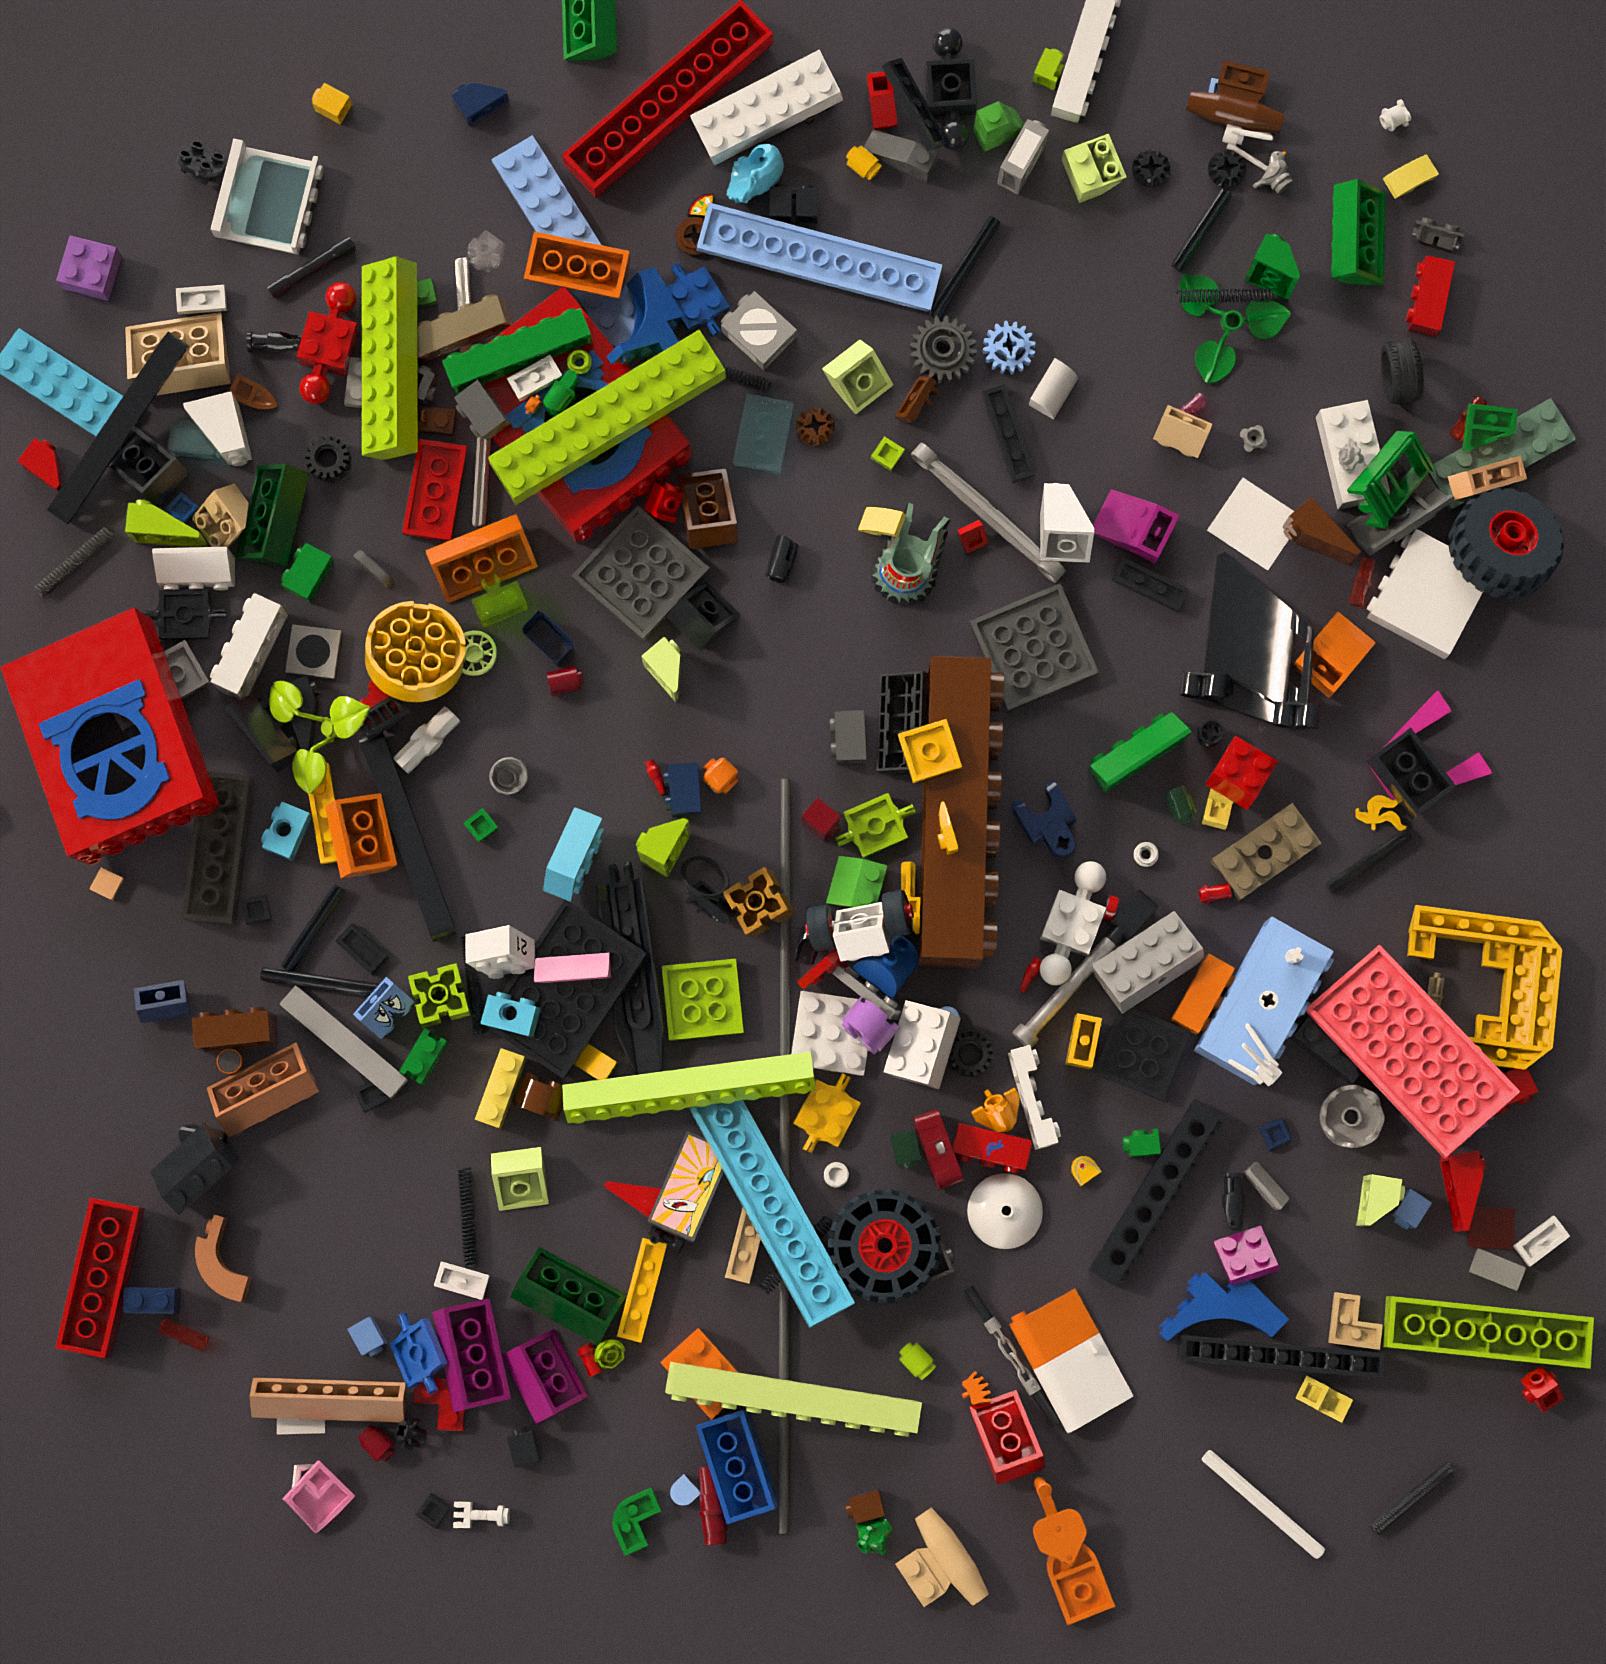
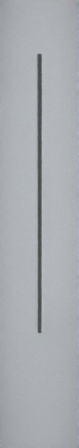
[779,779,791,1534]

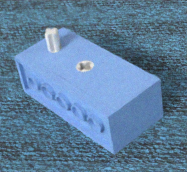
[1193,917,1334,1085]

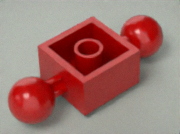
[296,282,360,404]

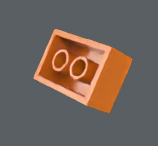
[325,793,397,879]
[660,1328,739,1420]

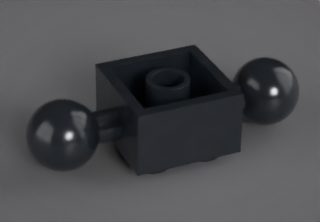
[925,27,977,150]

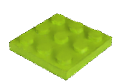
[662,959,744,1041]

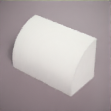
[1029,358,1078,420]

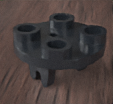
[176,140,225,185]

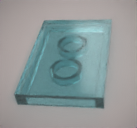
[732,394,794,474]

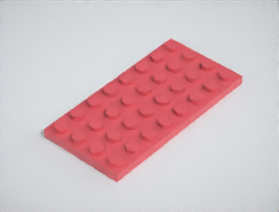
[1306,945,1520,1159]

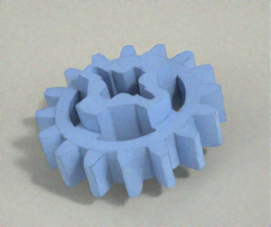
[982,321,1035,375]

